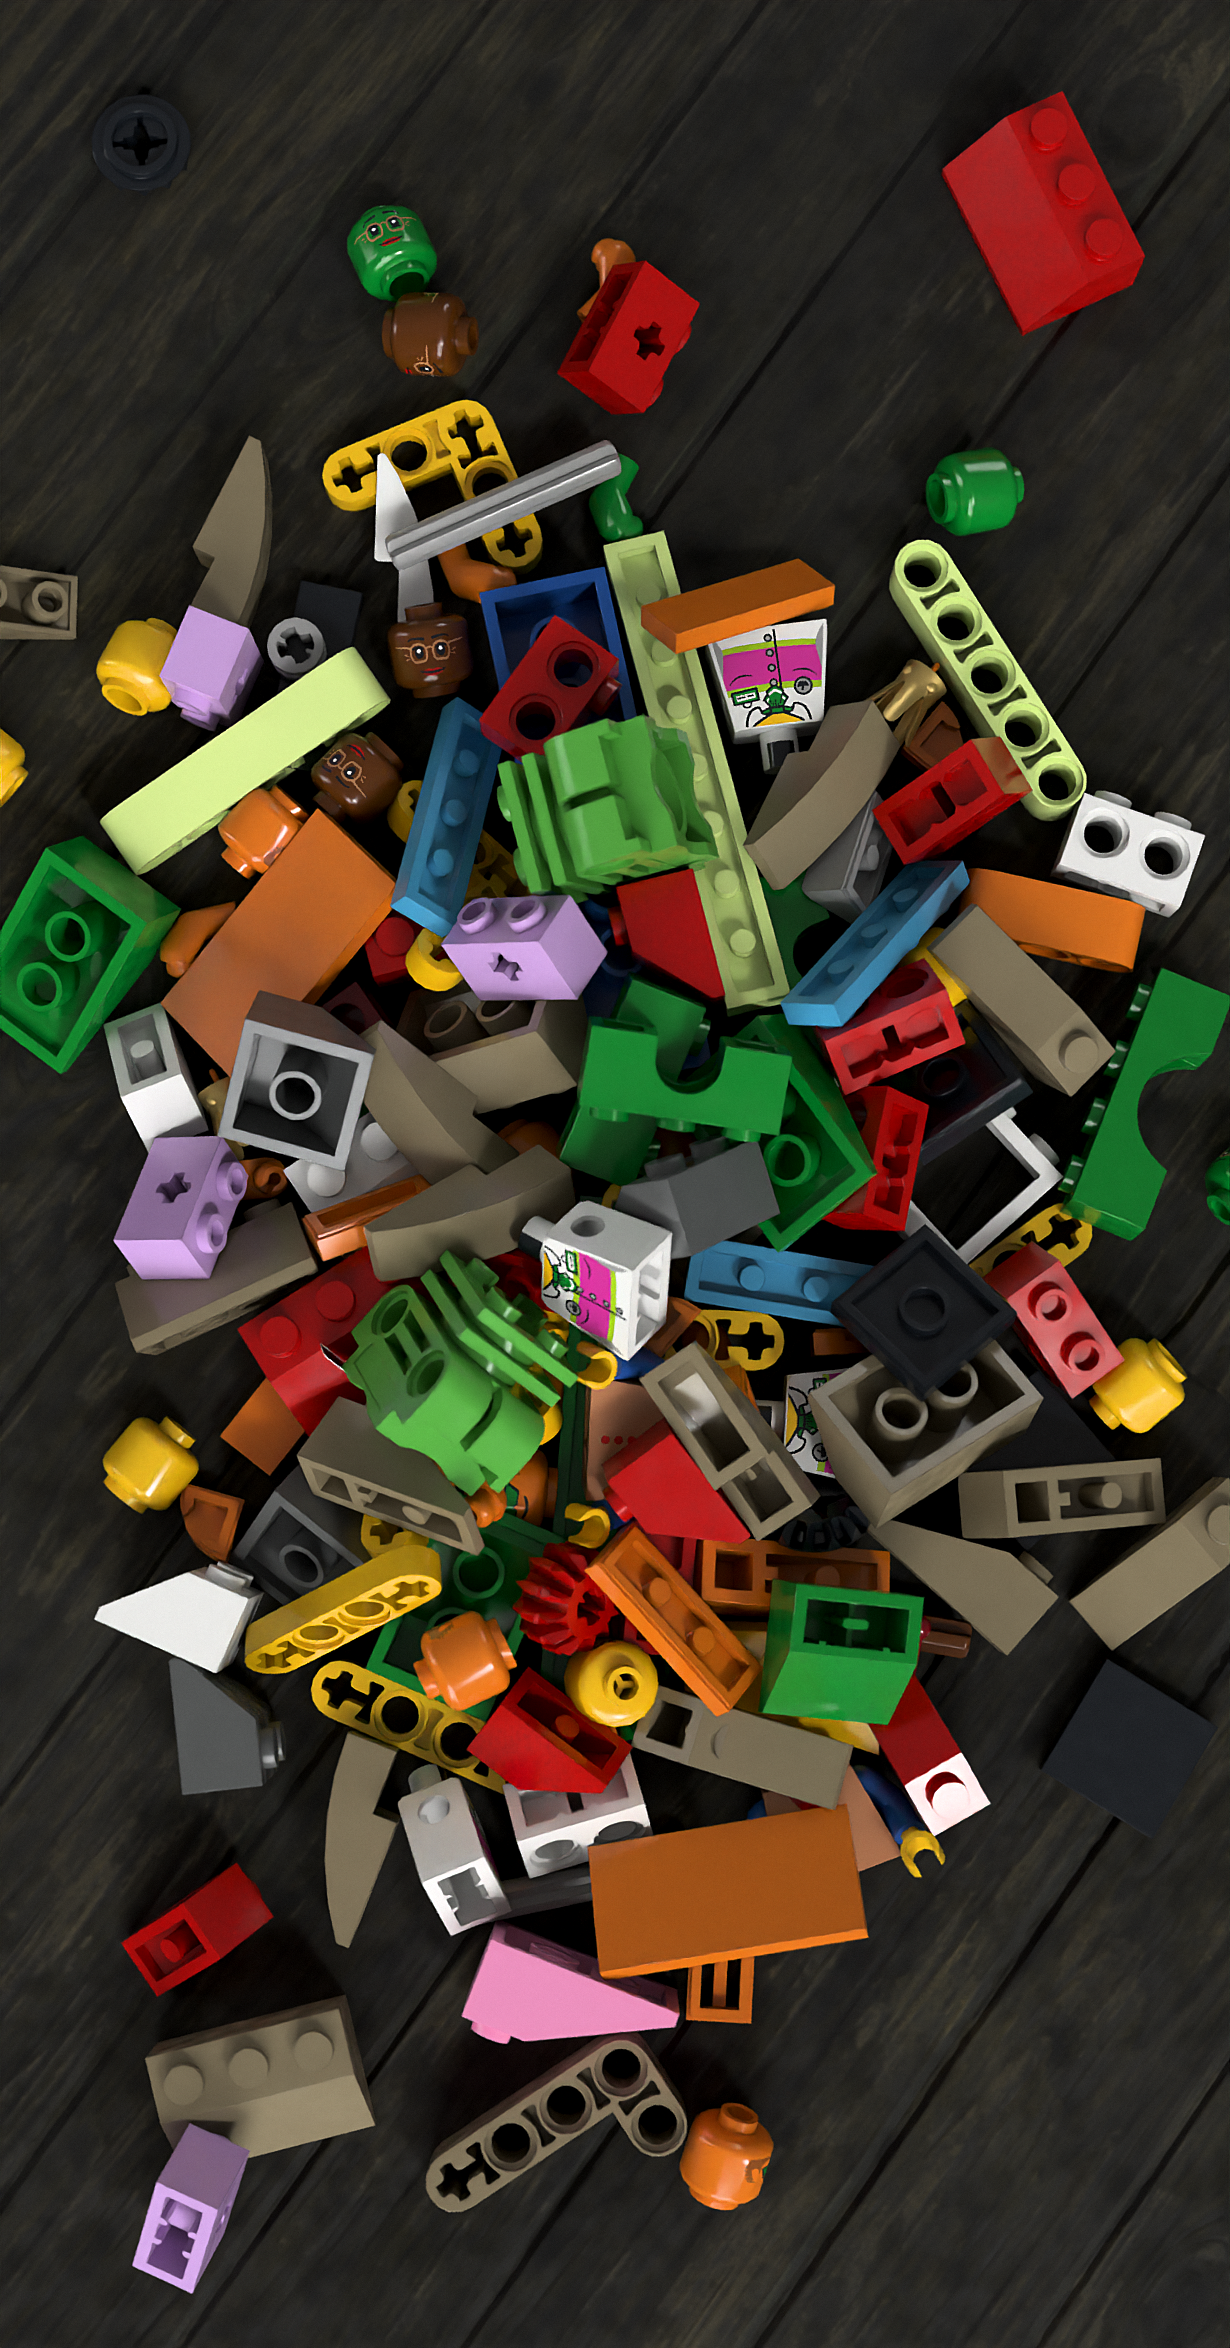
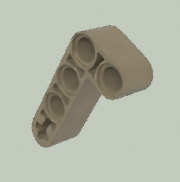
[426,2031,687,2212]

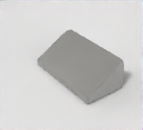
[802,790,893,924]

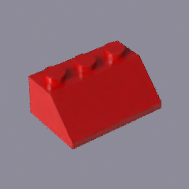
[941,91,1145,336]
[237,1245,439,1437]

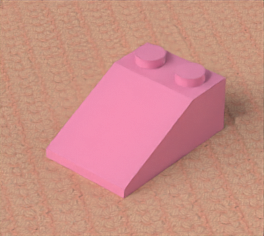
[462,1920,680,2043]

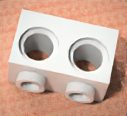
[1050,791,1205,918]
[502,1753,653,1878]

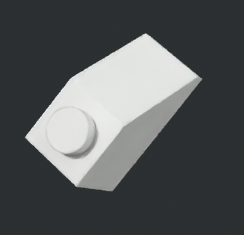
[104,1002,209,1153]

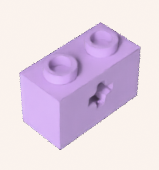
[159,605,264,731]
[441,895,608,1001]
[113,1136,249,1280]
[132,2124,250,2293]

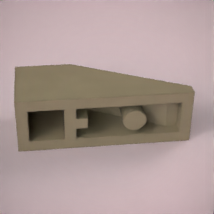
[927,903,1116,1097]
[296,1396,484,1556]
[957,1458,1166,1539]
[1068,1477,1230,1651]
[866,1520,1059,1655]

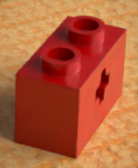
[557,261,700,415]

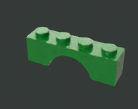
[1057,968,1230,1241]

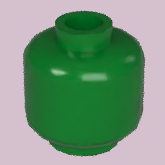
[926,447,1024,536]

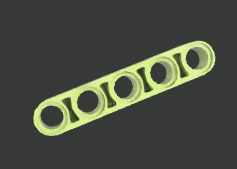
[889,540,1087,821]
[100,647,390,876]

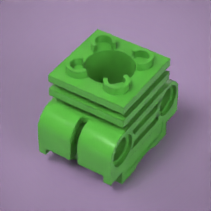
[497,715,720,903]
[342,1249,579,1496]

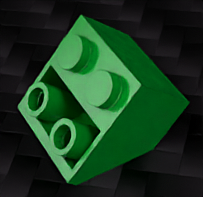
[758,1579,924,1725]

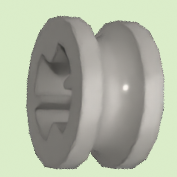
[267,617,327,681]

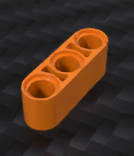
[956,868,1146,973]

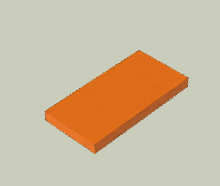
[160,808,397,1078]
[588,1803,868,1981]

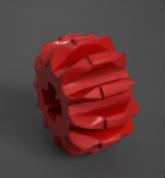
[512,1540,622,1656]

